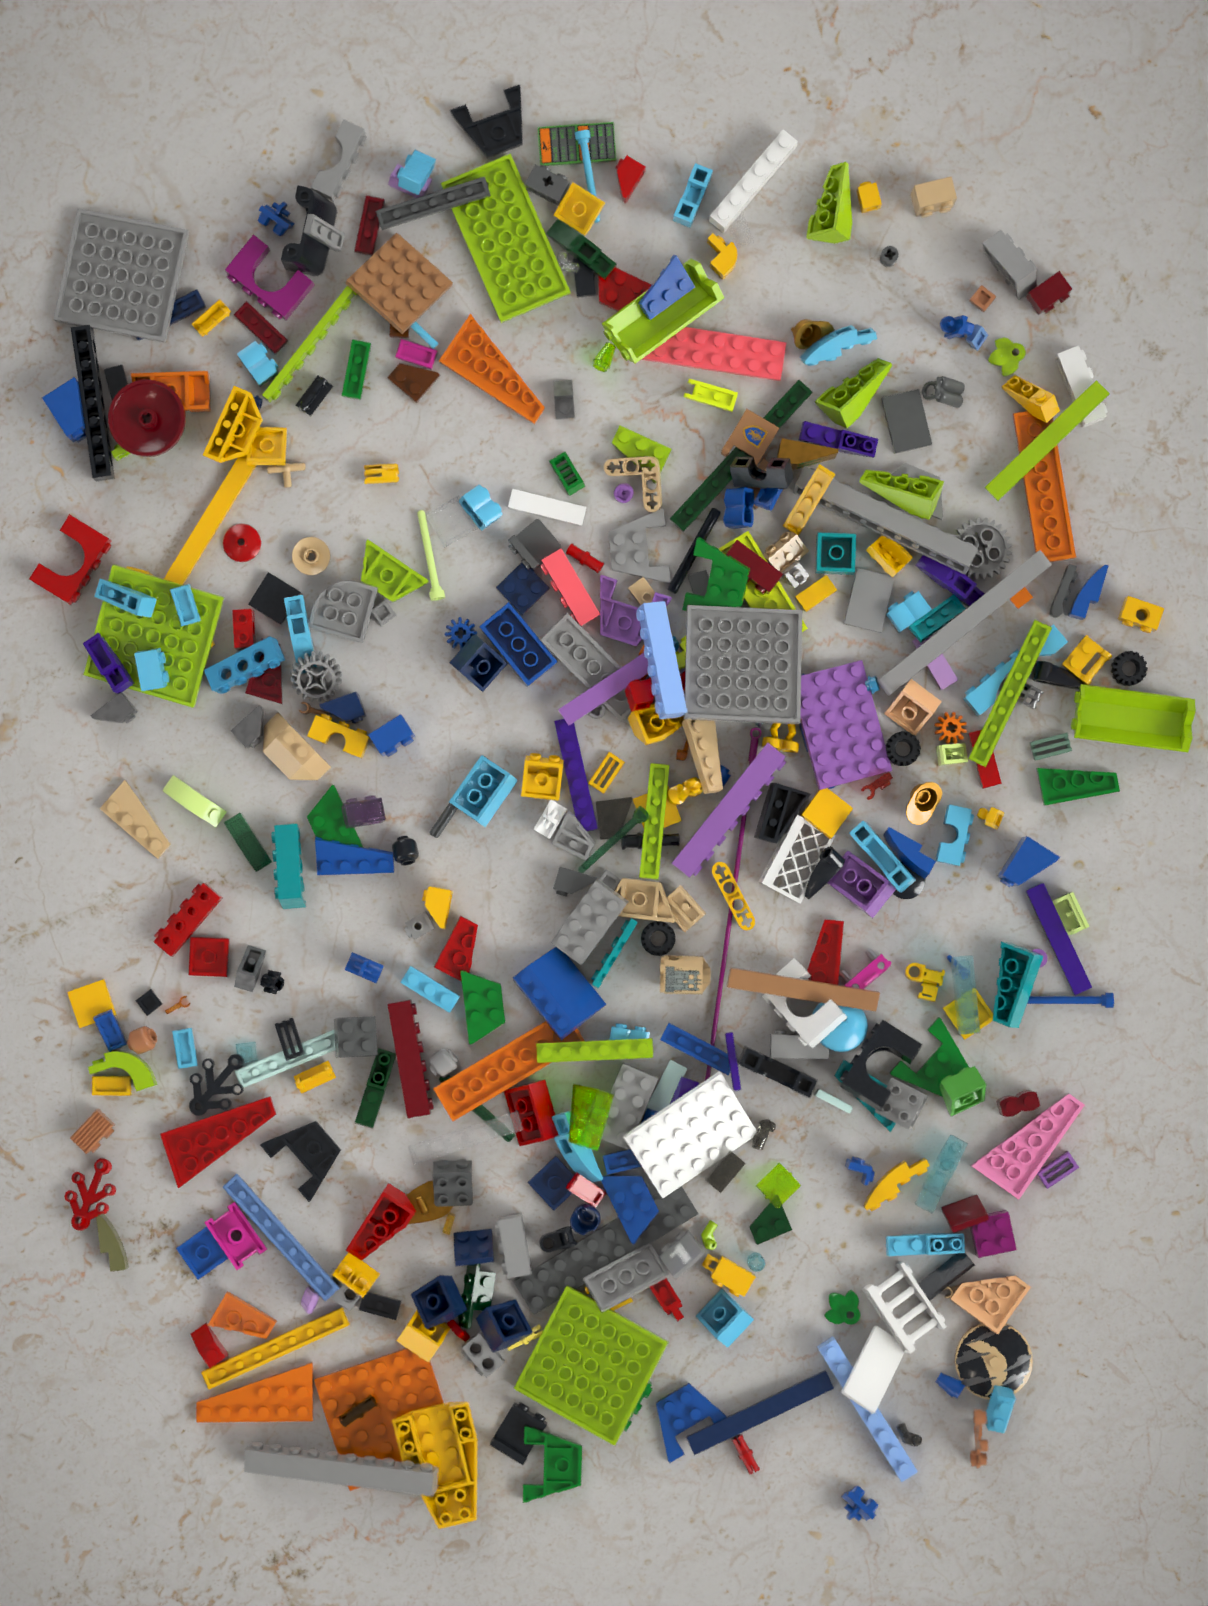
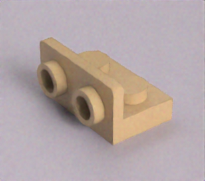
[763,531,809,573]

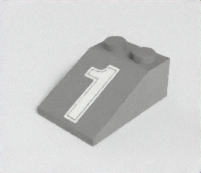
[659,1230,705,1279]

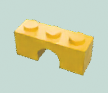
[307,714,370,759]

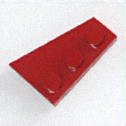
[434,916,478,982]

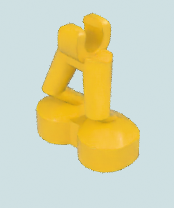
[761,723,800,753]
[667,777,703,805]

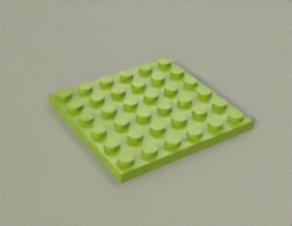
[83,564,224,708]
[514,1285,669,1446]

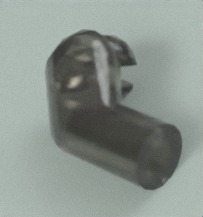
[896,1423,922,1447]

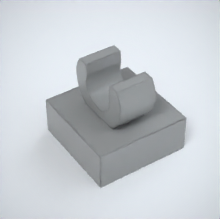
[782,560,809,588]

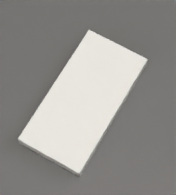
[841,1325,904,1414]

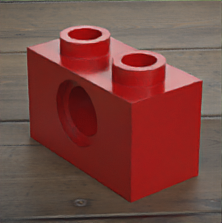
[232,609,256,650]

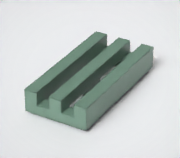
[1030,732,1072,761]

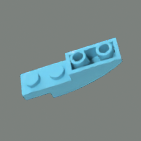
[800,325,877,366]
[284,595,317,674]
[552,1111,603,1182]
[886,1233,965,1256]

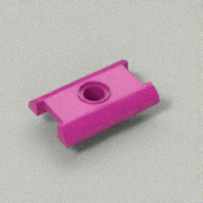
[204,1202,267,1270]

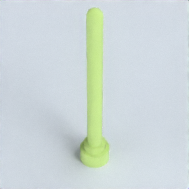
[417,510,446,601]

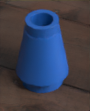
[935,1373,965,1398]

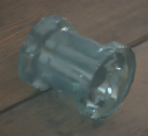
[747,1252,765,1272]

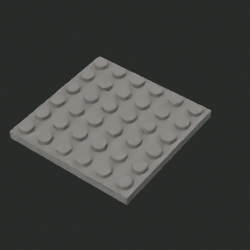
[54,209,190,343]
[684,605,802,724]

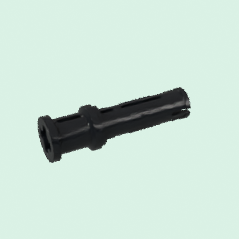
[621,832,680,850]

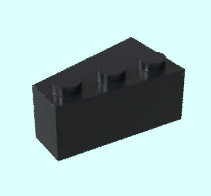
[754,783,811,844]

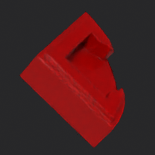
[447,1320,470,1342]

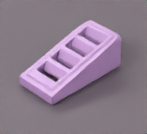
[301,1286,320,1314]

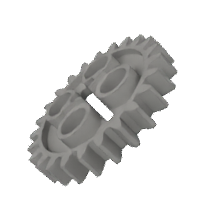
[955,517,1012,580]

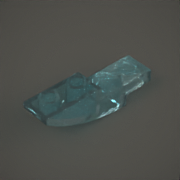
[915,1135,968,1213]

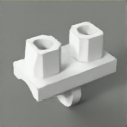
[533,800,567,839]

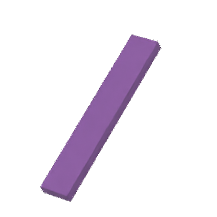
[558,653,648,725]

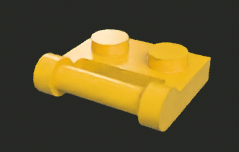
[1061,635,1113,685]

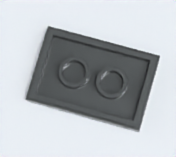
[881,389,932,454]

